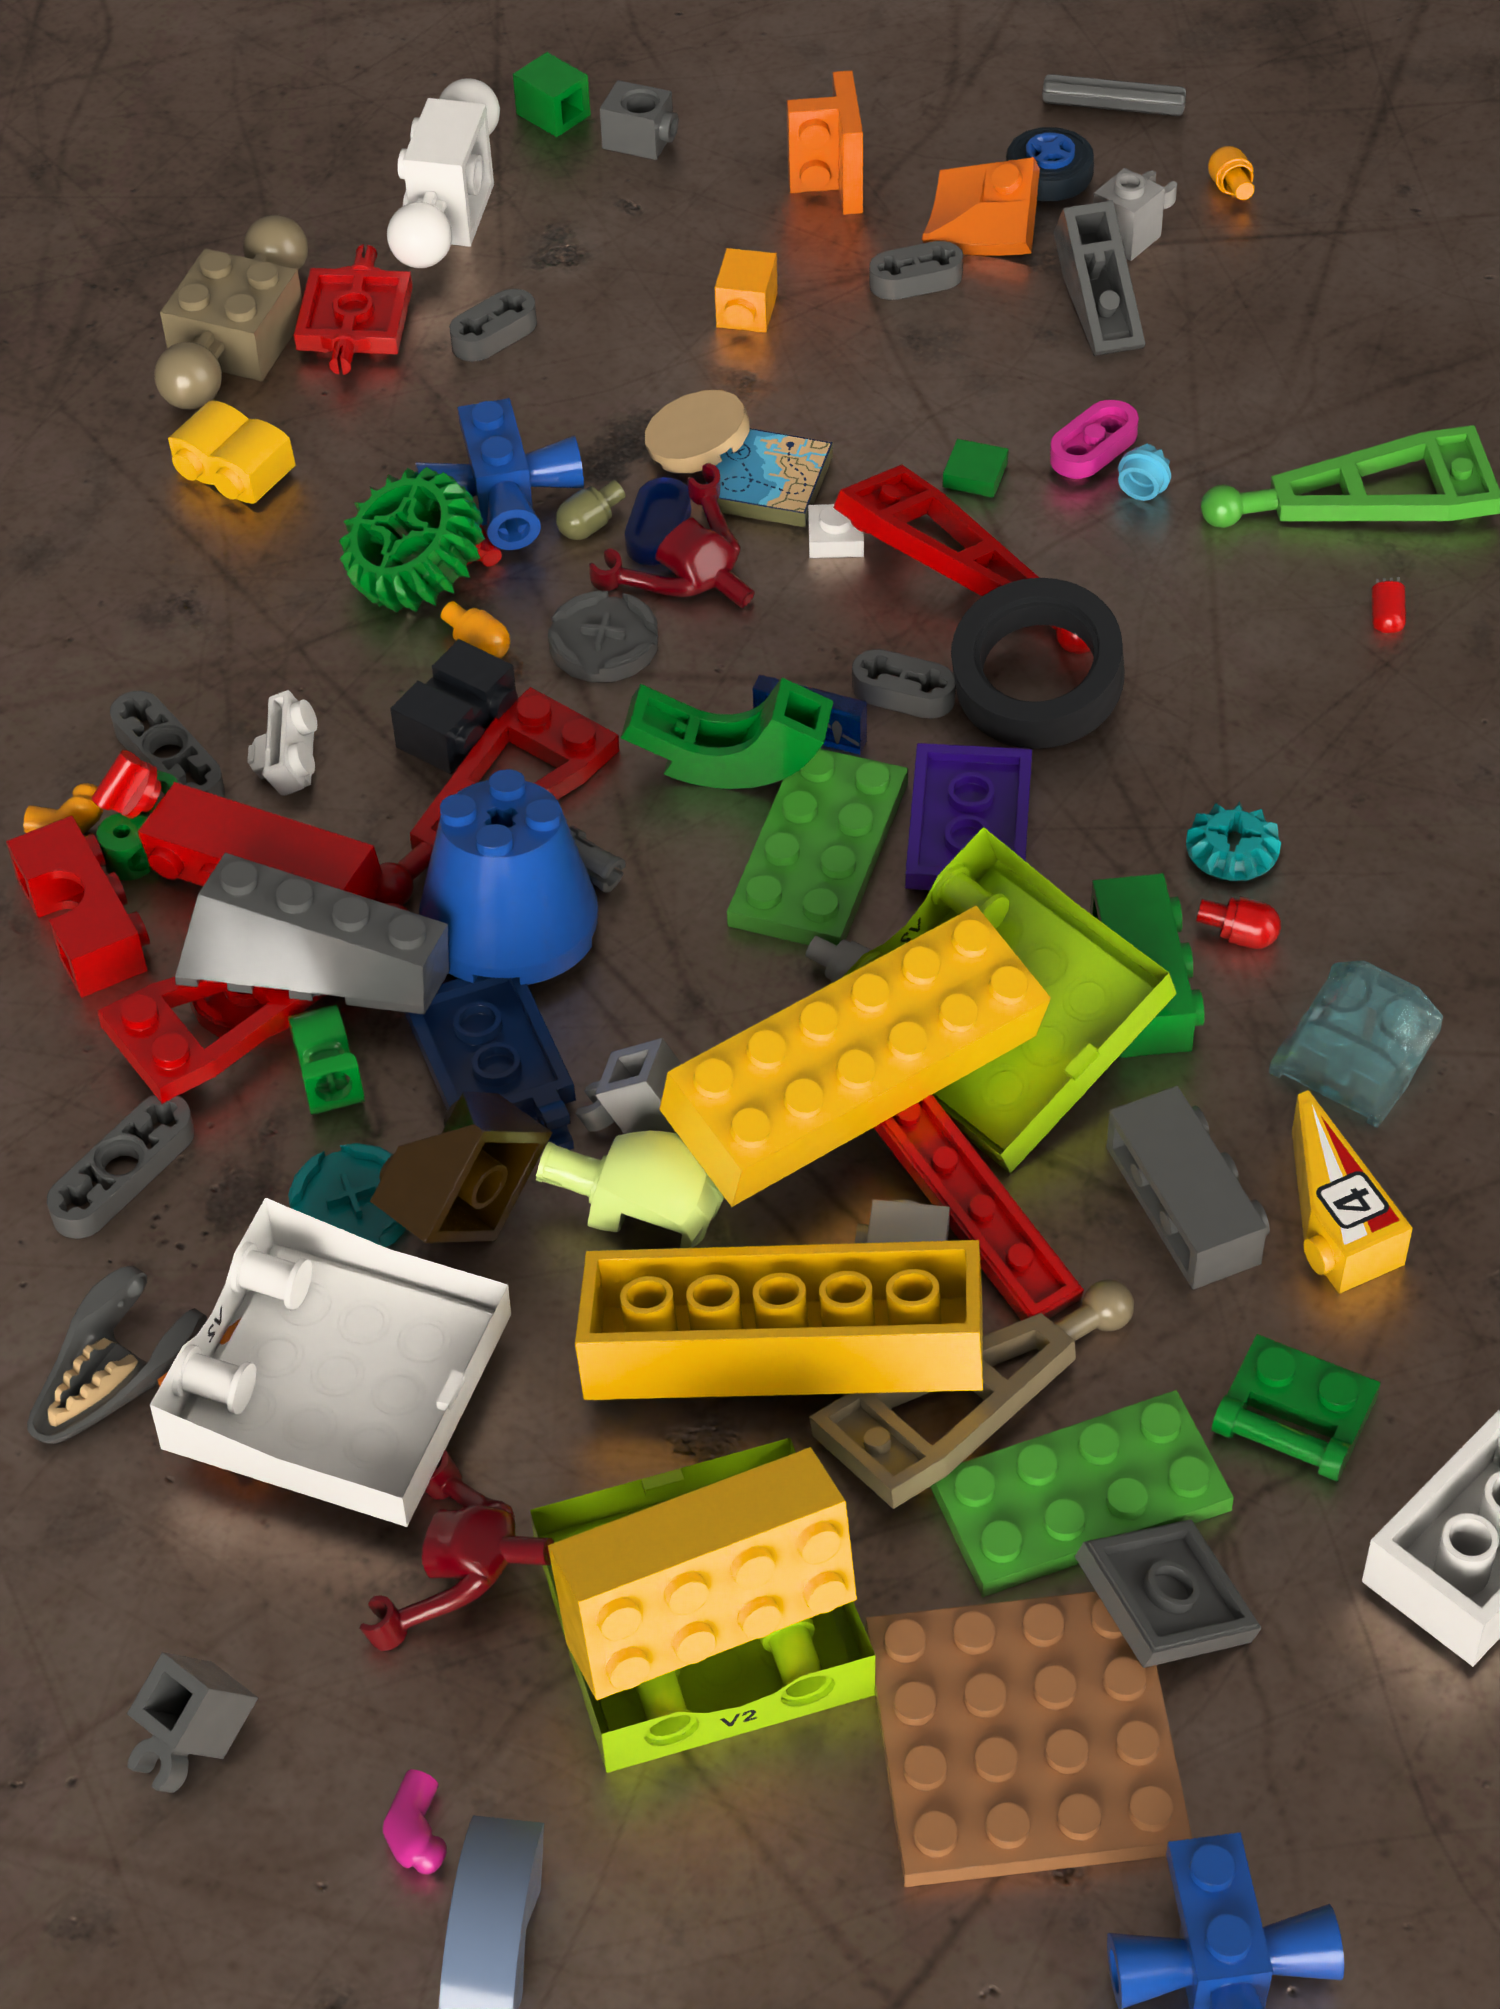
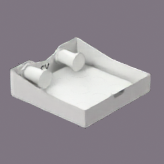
[150,1198,511,1527]

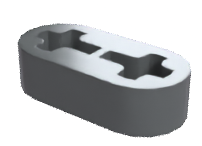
[869,241,963,300]
[449,289,537,362]
[852,649,956,719]

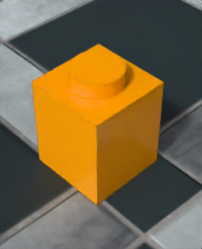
[715,248,778,333]

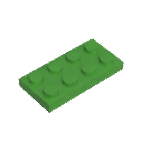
[727,748,908,945]
[930,1390,1234,1598]

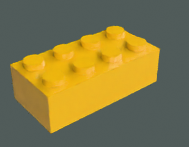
[548,1447,857,1701]

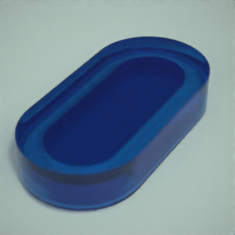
[625,477,692,565]

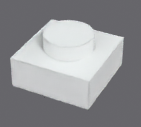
[808,504,864,558]

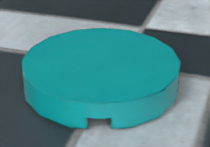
[288,1143,406,1248]

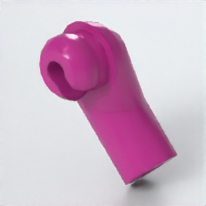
[383,1769,447,1874]

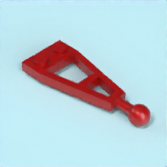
[833,464,1091,654]
[375,687,620,905]
[98,902,410,1104]

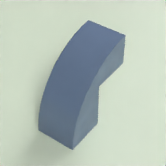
[439,1815,544,2009]

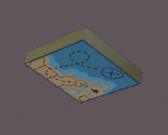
[702,428,833,527]

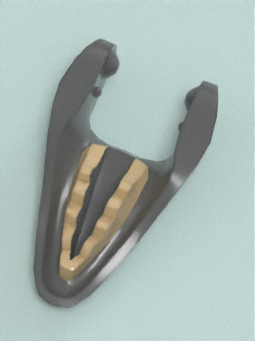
[27,1266,207,1444]

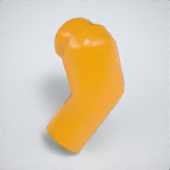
[23,783,103,835]

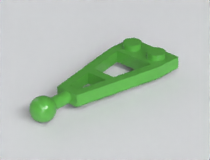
[1201,425,1500,528]

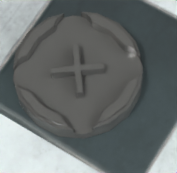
[548,591,658,682]

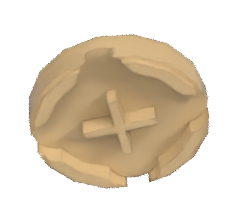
[645,390,750,473]

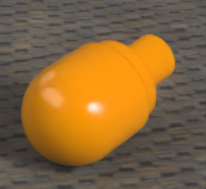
[1208,146,1254,200]
[441,601,510,659]

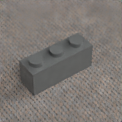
[1106,1085,1270,1290]

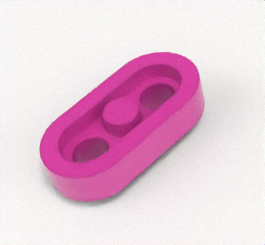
[1050,400,1139,479]

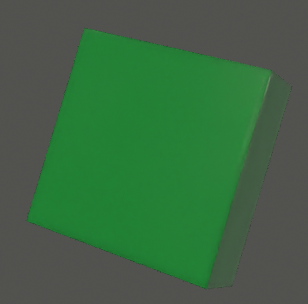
[942,438,1009,498]

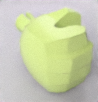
[536,1130,724,1248]

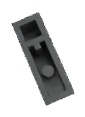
[1053,200,1146,356]

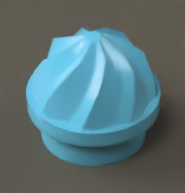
[1118,444,1171,501]

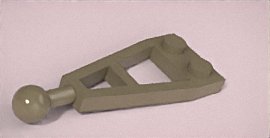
[810,1280,1134,1509]

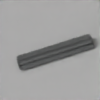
[1042,74,1186,116]

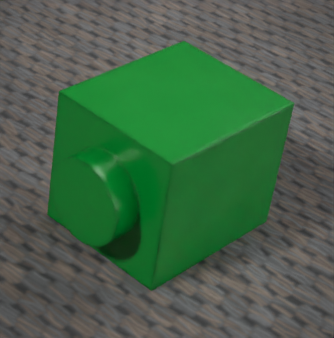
[513,52,591,138]

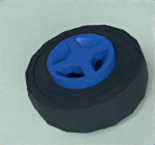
[1006,127,1094,201]

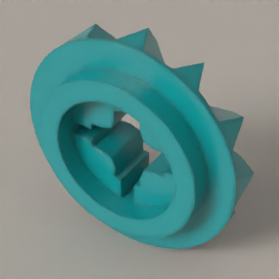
[1186,801,1281,881]

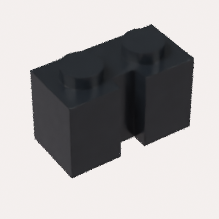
[390,639,518,774]

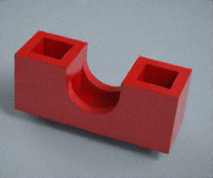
[6,815,150,998]

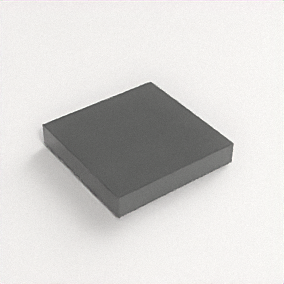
[1075,1519,1261,1668]

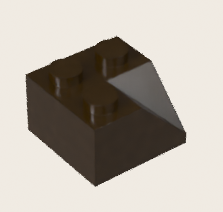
[370,1092,553,1243]

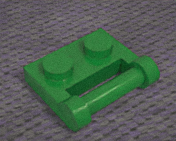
[1211,1334,1381,1482]

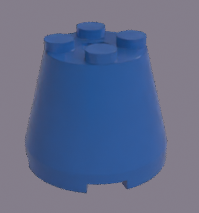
[419,769,598,985]

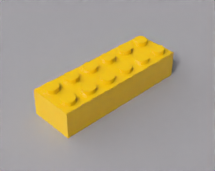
[659,905,1051,1207]
[575,1240,983,1400]

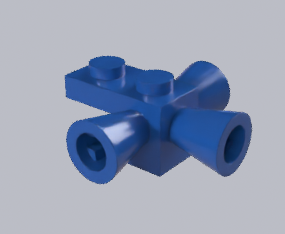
[415,398,584,550]
[1107,1832,1344,2009]

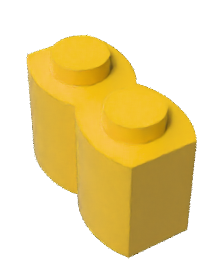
[168,400,296,504]

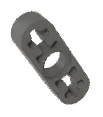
[110,691,225,797]
[47,1095,195,1239]

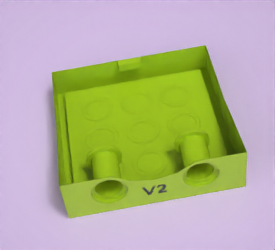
[842,827,1177,1174]
[530,1438,875,1773]

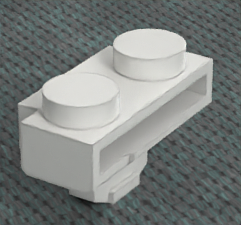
[247,690,318,796]

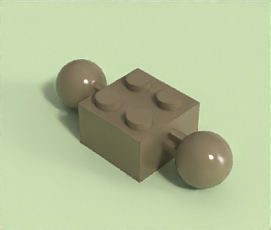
[154,215,308,410]

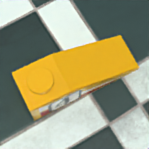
[1292,1090,1413,1294]

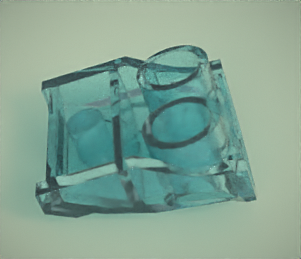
[1269,960,1443,1128]

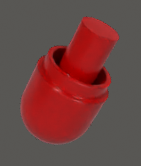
[1196,896,1281,949]

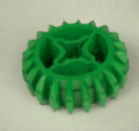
[339,467,485,613]

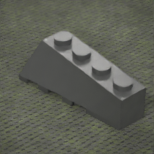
[175,853,449,1014]

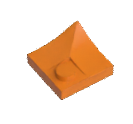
[922,157,1040,256]

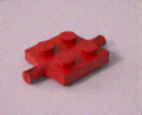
[294,244,413,375]

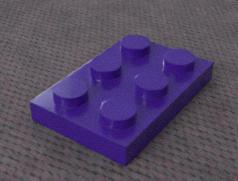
[905,743,1032,890]

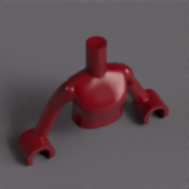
[589,463,755,608]
[359,1450,554,1651]

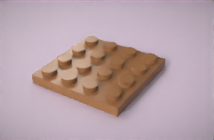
[866,1591,1192,1887]

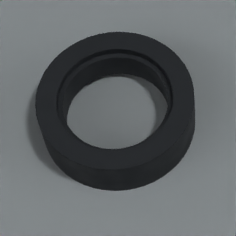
[951,578,1125,749]

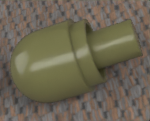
[556,480,626,540]

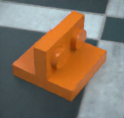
[787,70,863,215]

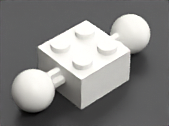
[387,78,500,268]

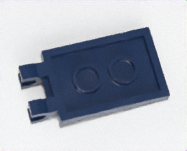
[404,976,576,1150]

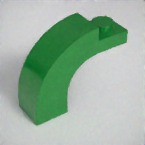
[621,678,833,789]

